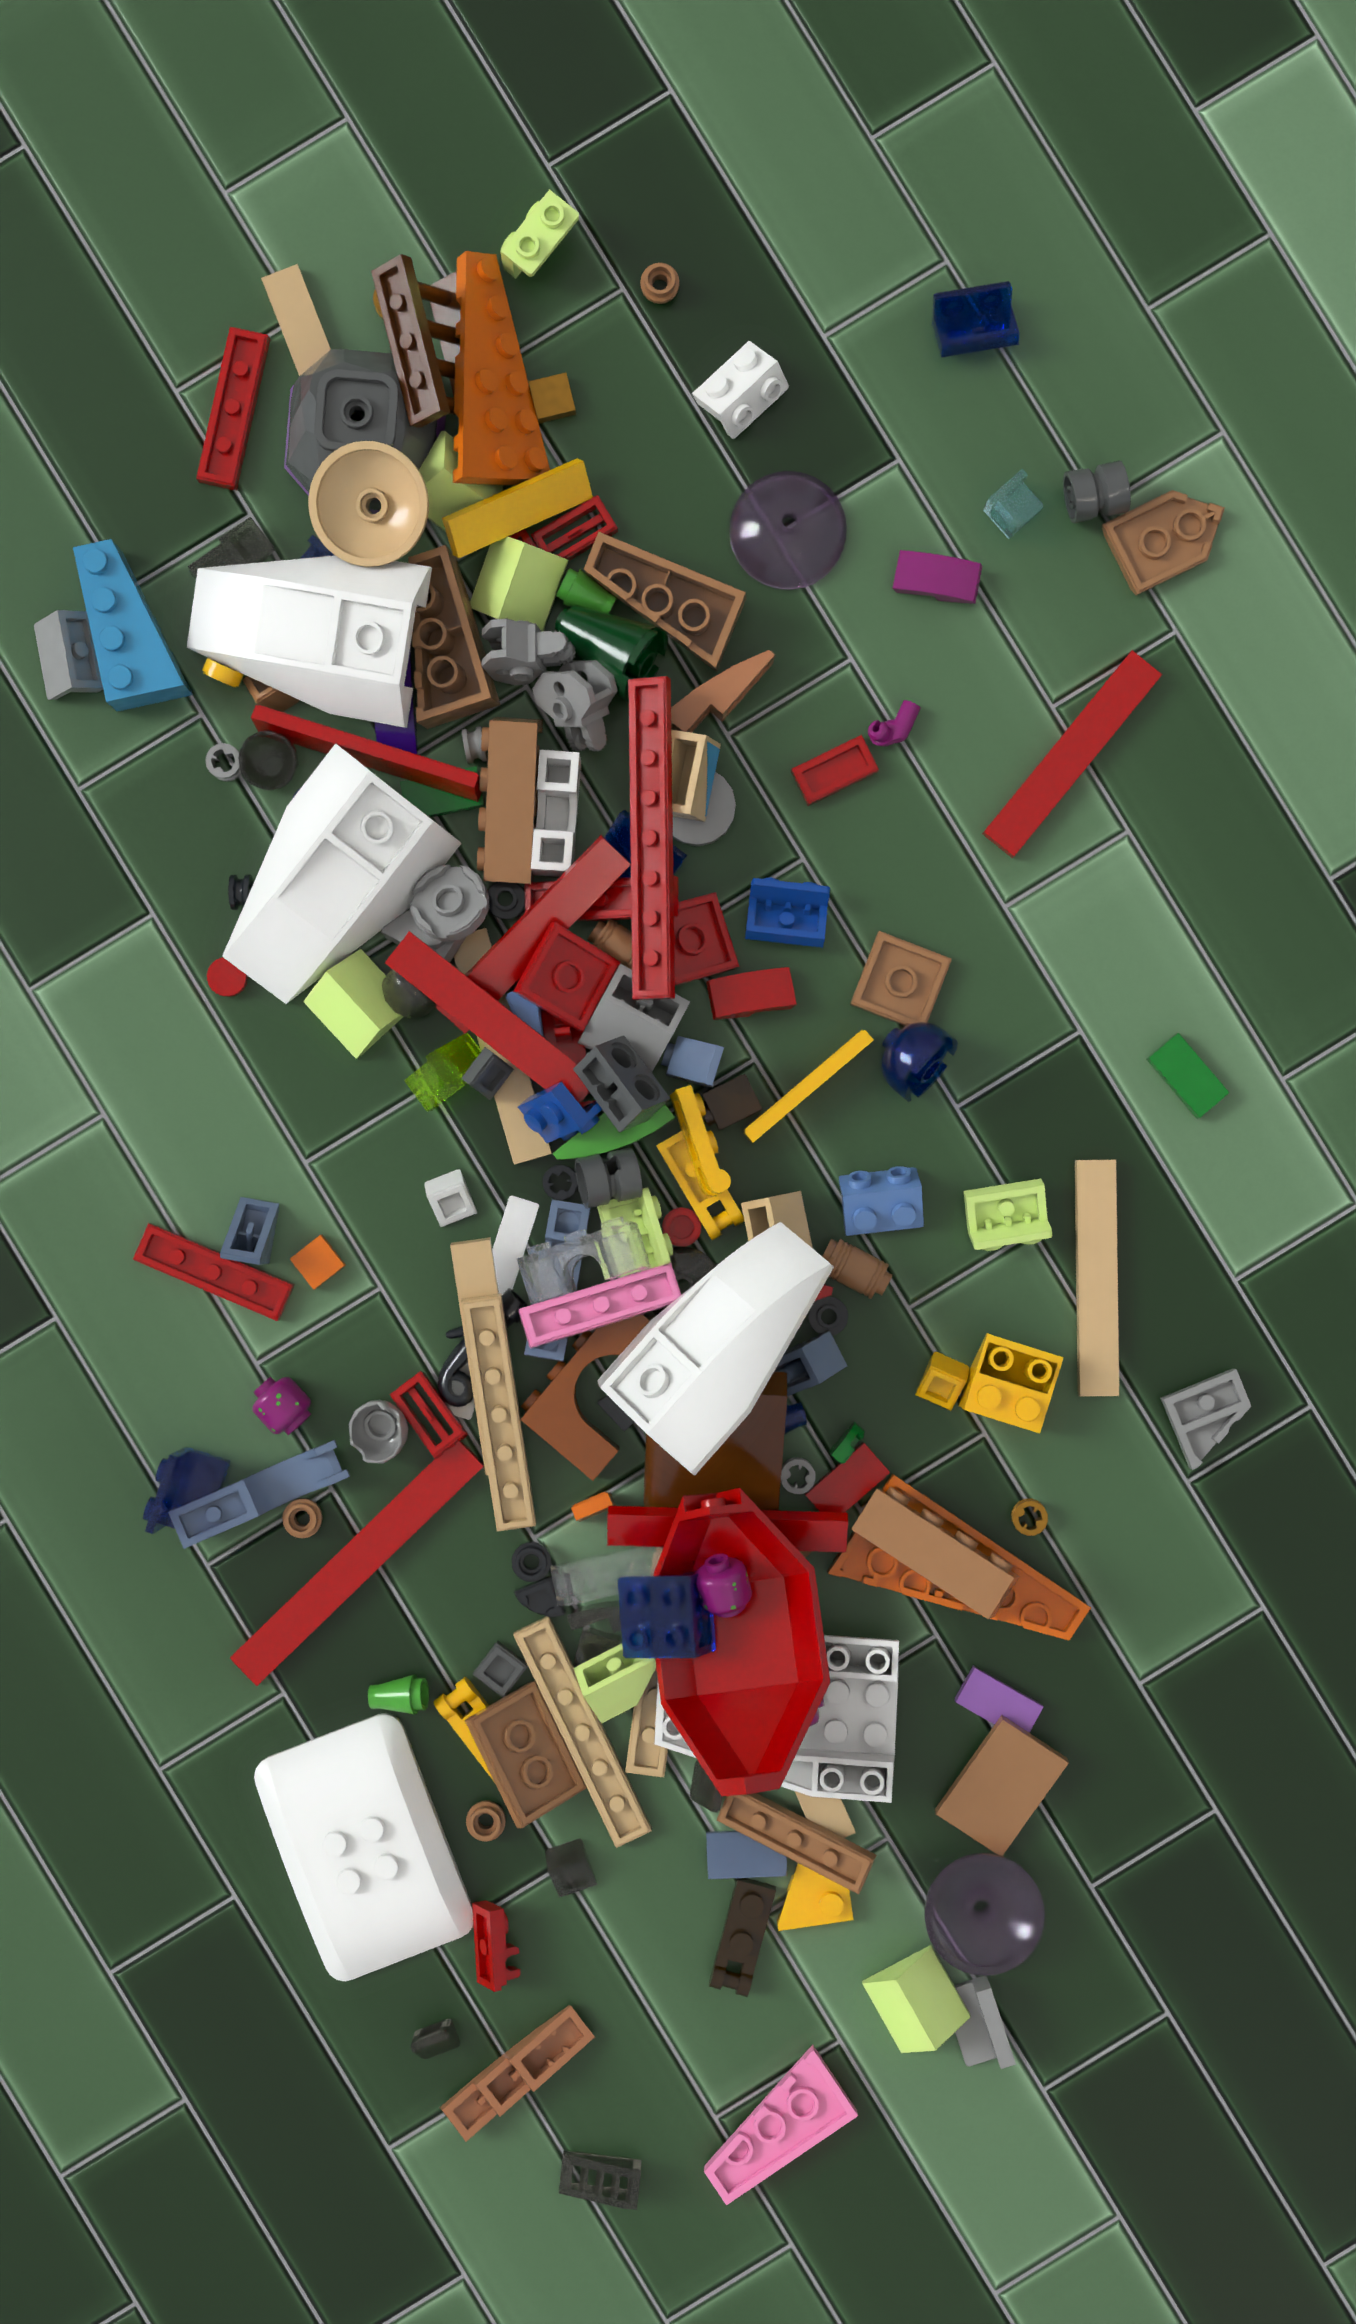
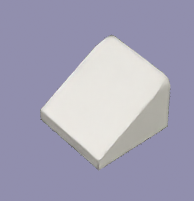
[424,1169,477,1227]

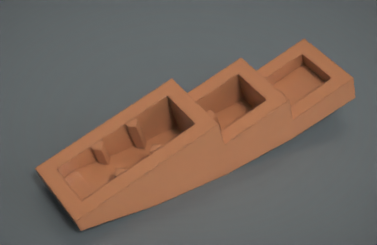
[671,650,775,733]
[440,2005,595,2142]

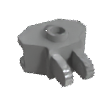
[482,618,576,686]
[532,660,618,751]

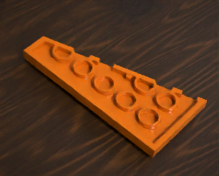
[453,251,550,485]
[827,1473,1091,1641]

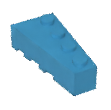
[73,539,193,712]

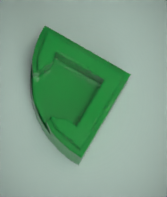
[829,1422,865,1464]

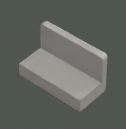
[34,610,103,700]
[954,1975,1016,2069]

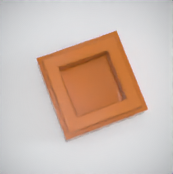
[290,1234,346,1290]
[571,1491,616,1522]

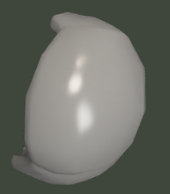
[349,1399,409,1464]

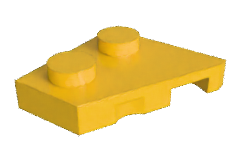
[777,1863,854,1931]

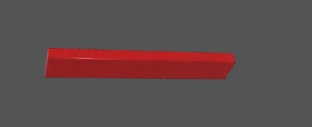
[982,650,1162,858]
[251,705,482,802]
[436,835,631,1034]
[385,931,589,1104]
[607,1506,848,1552]

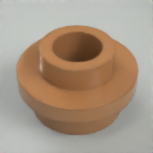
[640,263,679,304]
[282,1498,323,1538]
[466,1800,506,1842]

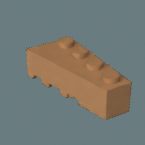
[584,532,747,672]
[408,545,501,729]
[477,717,543,884]
[851,1486,1020,1619]

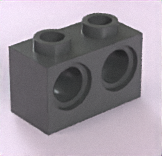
[573,1035,670,1133]

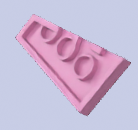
[704,2044,858,2205]

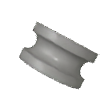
[462,726,487,765]
[205,743,244,782]
[781,1457,815,1494]

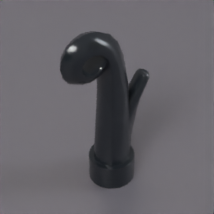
[437,1288,528,1407]

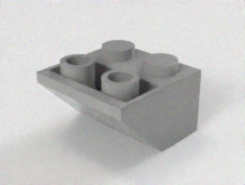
[578,964,690,1073]

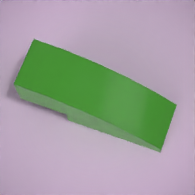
[552,1104,675,1160]

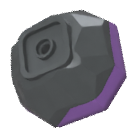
[284,349,446,514]

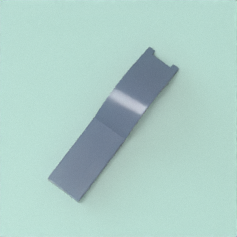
[168,1440,350,1549]

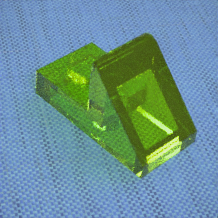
[404,1033,481,1112]

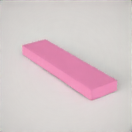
[518,1263,681,1349]

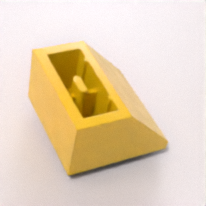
[958,1333,1064,1434]

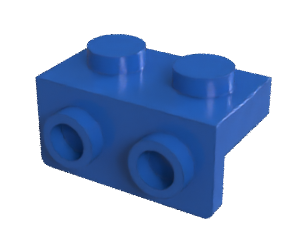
[745,878,830,948]
[518,1081,602,1143]

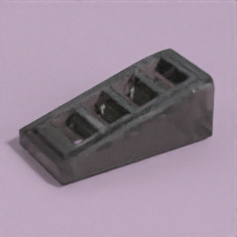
[559,2151,642,2210]

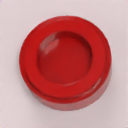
[207,957,248,997]
[662,1207,701,1247]

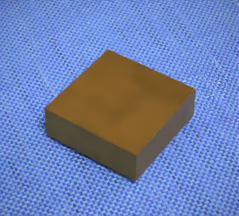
[528,372,576,423]

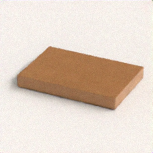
[465,1681,587,1828]
[935,1715,1069,1857]

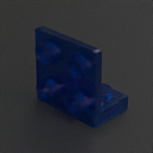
[143,1447,230,1534]
[618,1570,716,1658]

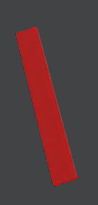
[628,676,675,1000]
[230,1440,484,1686]

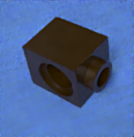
[702,1074,762,1131]

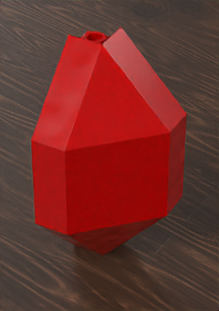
[647,1488,830,1796]

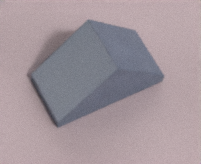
[220,1197,279,1265]

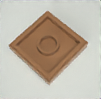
[850,931,952,1033]

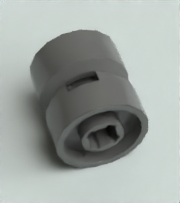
[1063,461,1131,524]
[575,1148,642,1208]

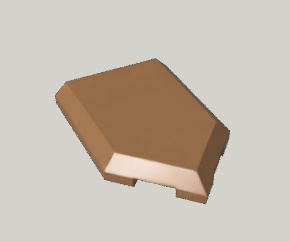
[1102,490,1225,596]

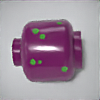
[252,1377,311,1436]
[695,1554,752,1618]

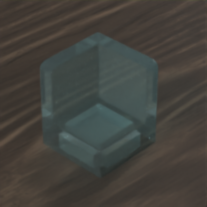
[983,469,1043,539]

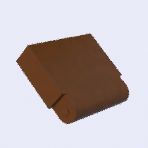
[643,1372,787,1511]

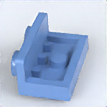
[839,1166,924,1236]

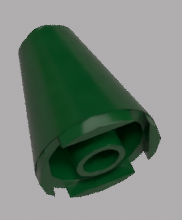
[555,605,668,702]

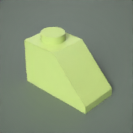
[573,1632,656,1724]

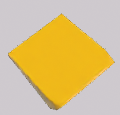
[915,1352,969,1411]

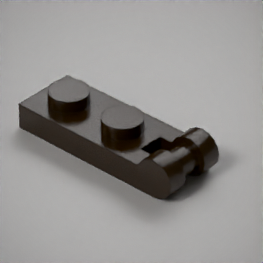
[709,1878,776,1997]

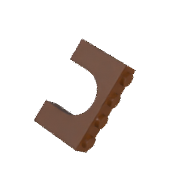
[520,1314,651,1481]

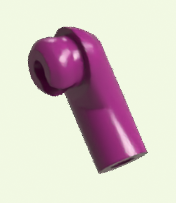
[868,700,921,747]

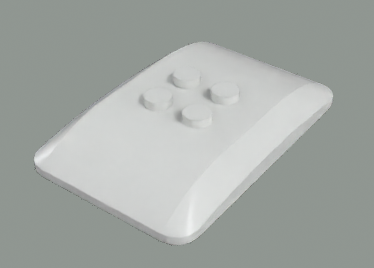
[254,1713,473,1981]

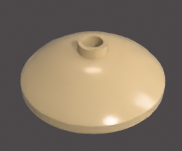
[308,441,429,567]

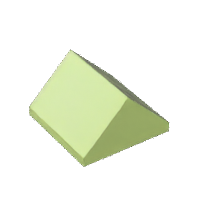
[419,431,503,532]
[470,536,569,632]
[303,949,415,1059]
[862,1945,971,2053]

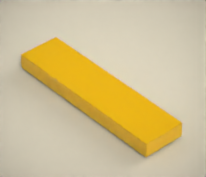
[442,458,593,558]
[743,1030,874,1143]

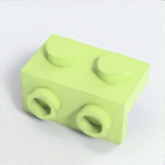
[500,189,579,279]
[963,1178,1052,1251]
[597,1187,673,1278]

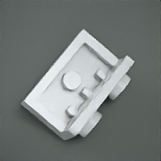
[692,341,789,439]

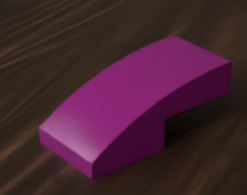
[893,550,983,604]

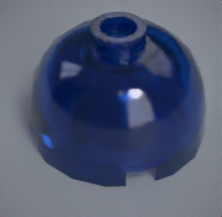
[881,1021,958,1102]

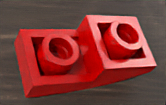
[706,967,797,1020]

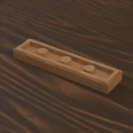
[717,1793,877,1894]

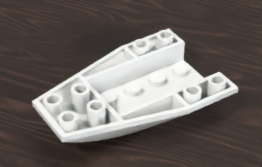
[187,556,432,728]
[222,743,462,1004]
[597,1222,834,1476]
[654,1635,899,1803]

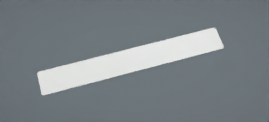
[445,1196,539,1420]

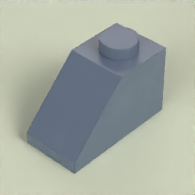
[661,1036,724,1089]
[774,1331,847,1396]

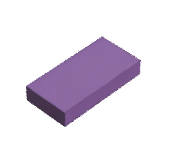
[954,1665,1044,1732]

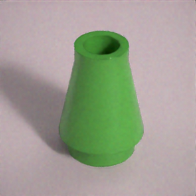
[556,567,616,614]
[368,1674,429,1715]

